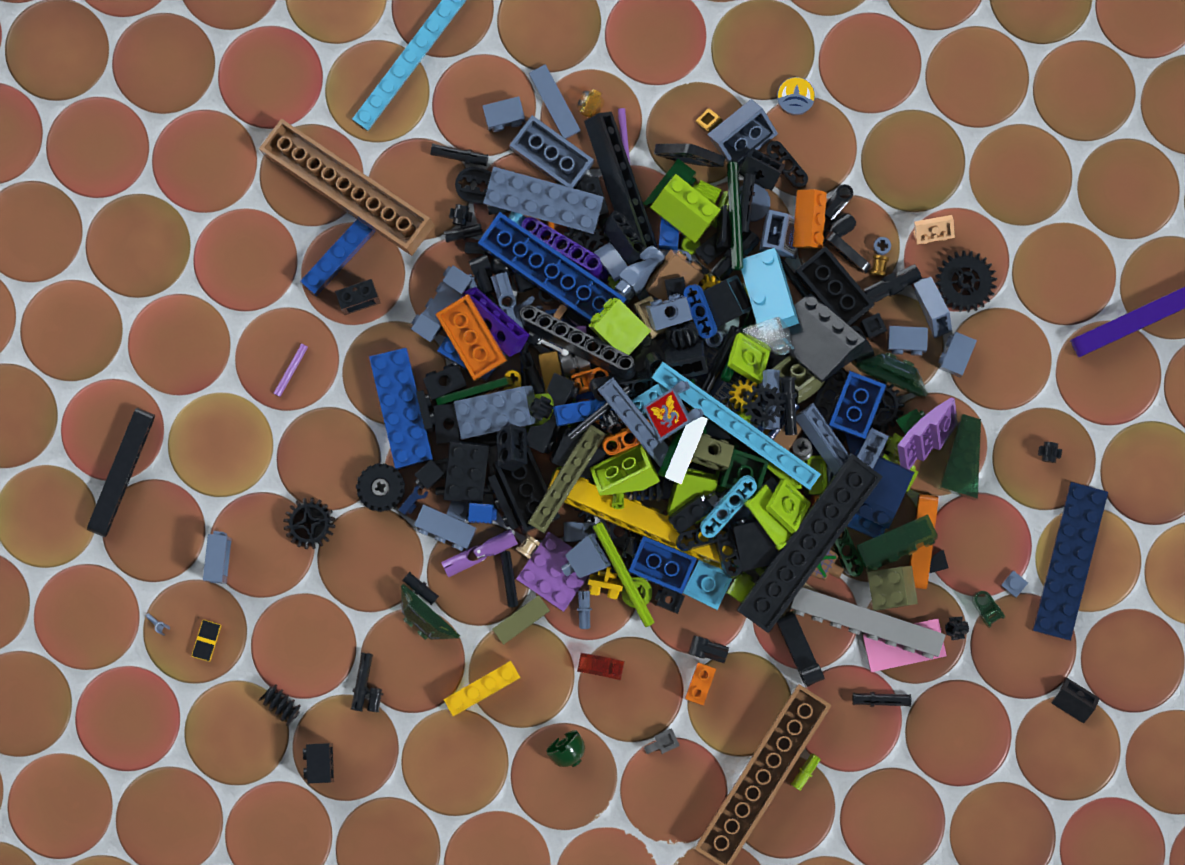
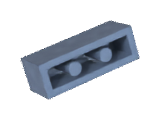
[414,505,477,551]

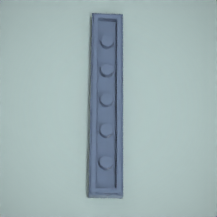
[598,377,669,468]

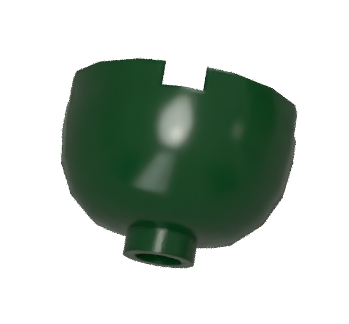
[546,730,585,767]

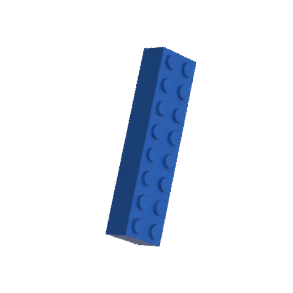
[478,212,627,323]

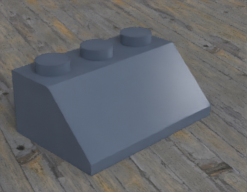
[707,99,778,166]

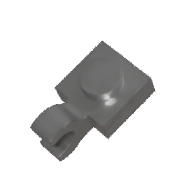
[644,728,680,754]

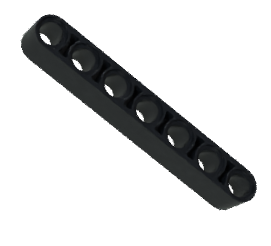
[520,306,635,380]
[87,408,155,537]

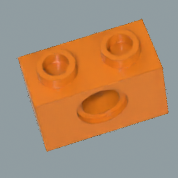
[685,663,716,706]

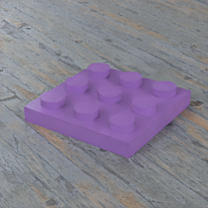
[516,532,590,612]

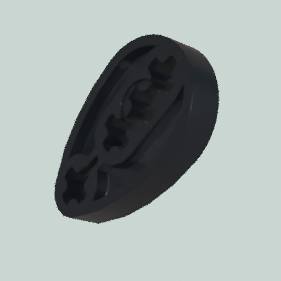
[455,167,492,205]

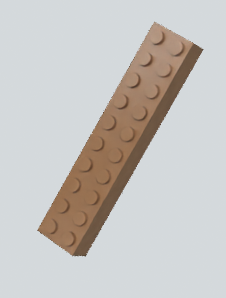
[259,119,435,256]
[694,684,832,865]

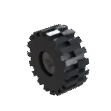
[356,463,405,512]

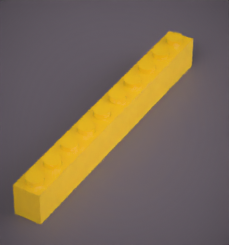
[546,469,732,570]

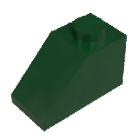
[896,408,925,435]

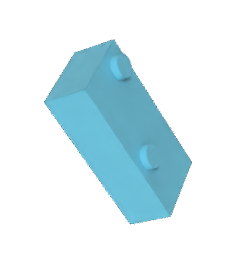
[741,248,799,336]

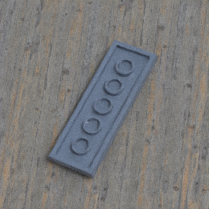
[483,166,604,234]

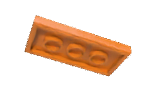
[435,294,507,380]

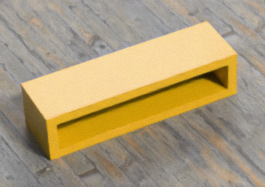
[443,661,521,716]

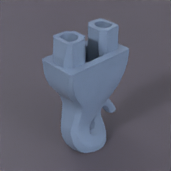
[615,245,665,302]

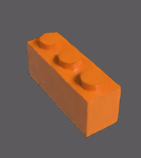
[793,189,827,250]

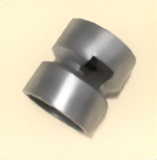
[559,352,591,378]

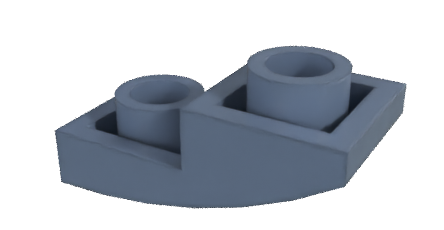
[594,242,628,282]

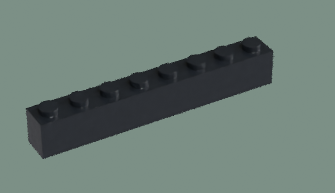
[584,111,659,262]

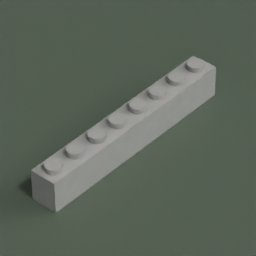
[789,587,946,659]

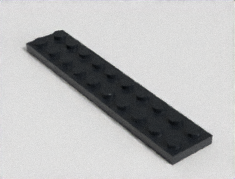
[737,453,883,633]

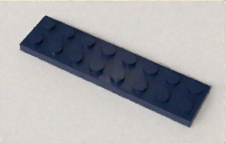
[1032,482,1108,641]

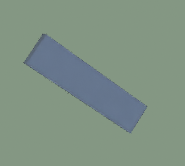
[529,64,581,139]

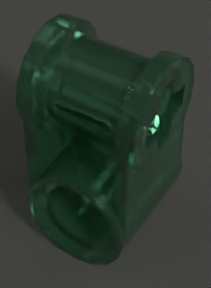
[972,591,1005,628]

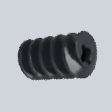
[625,478,665,502]
[259,684,301,726]

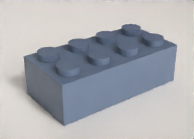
[509,115,594,189]
[454,386,540,439]

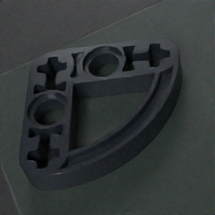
[654,144,725,167]

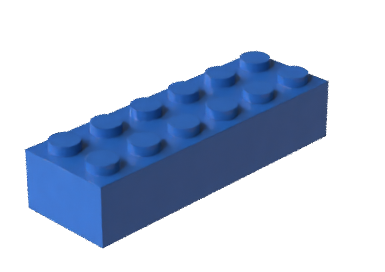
[369,348,434,470]

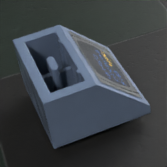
[759,210,798,259]

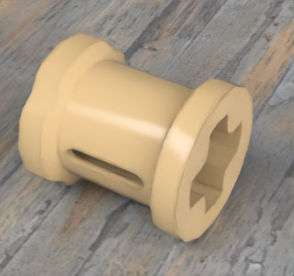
[516,534,540,559]

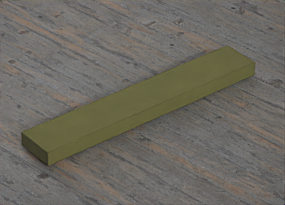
[528,425,606,533]

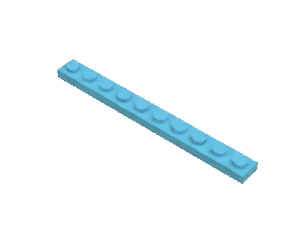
[352,0,467,131]
[651,362,821,490]

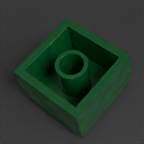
[717,449,769,497]

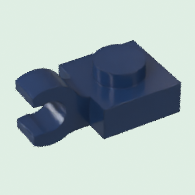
[398,485,429,516]

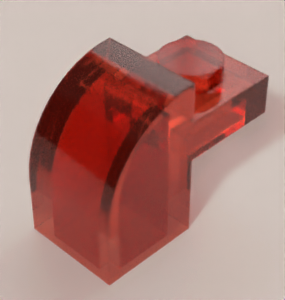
[577,653,625,680]

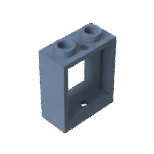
[203,531,232,584]

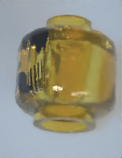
[577,89,605,118]

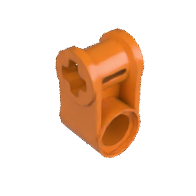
[571,367,609,395]

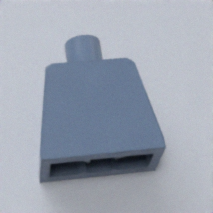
[561,533,611,578]

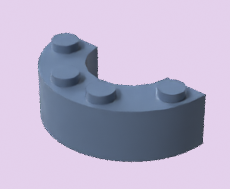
[411,265,473,342]

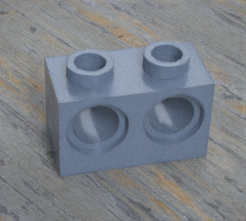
[857,428,889,469]

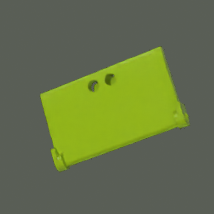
[744,484,791,550]

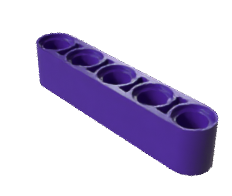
[522,217,604,277]

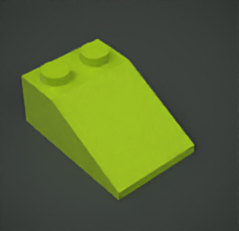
[590,444,660,496]

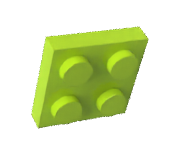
[727,333,770,385]
[765,479,811,534]

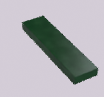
[436,377,514,405]

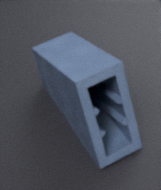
[914,277,952,338]

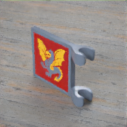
[643,381,704,441]

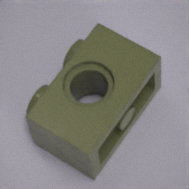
[691,433,734,472]

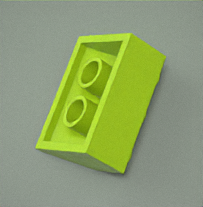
[650,174,721,244]

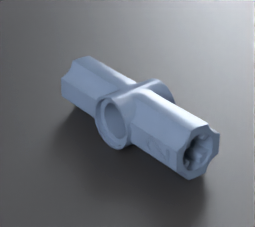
[491,272,523,328]
[763,369,781,430]

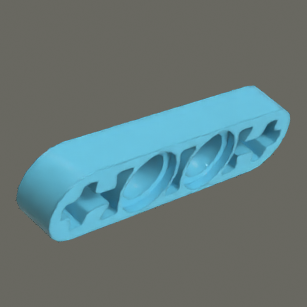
[700,475,757,538]

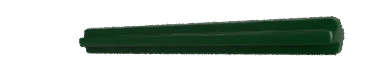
[727,162,743,270]

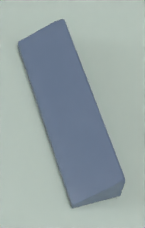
[796,403,849,475]

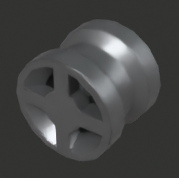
[793,438,813,461]

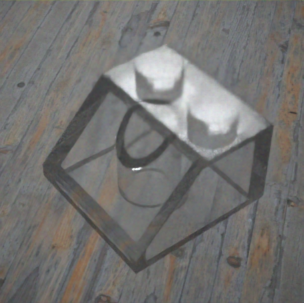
[743,317,794,355]

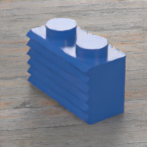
[468,503,497,524]

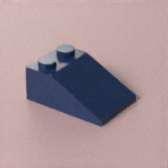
[856,456,915,529]

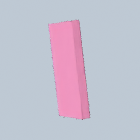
[863,619,947,672]

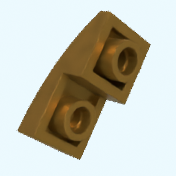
[539,350,563,394]

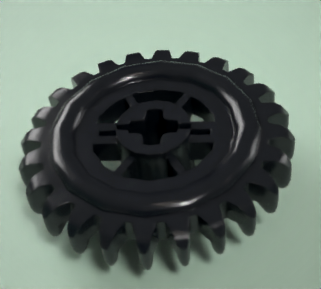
[935,250,997,313]

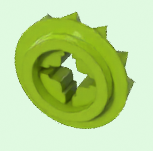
[621,577,652,608]

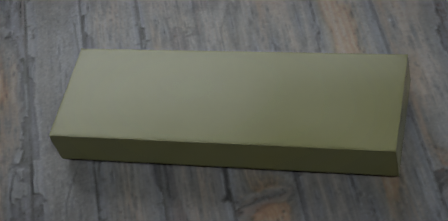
[492,595,550,645]

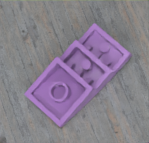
[897,397,958,470]

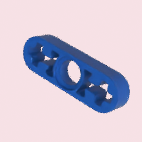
[684,284,717,339]

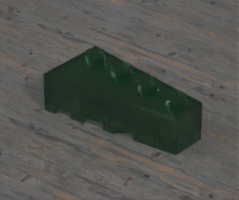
[938,414,981,500]
[857,515,938,574]

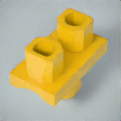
[588,566,623,599]

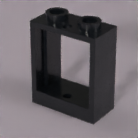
[335,279,381,315]

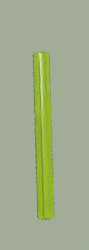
[593,522,654,627]

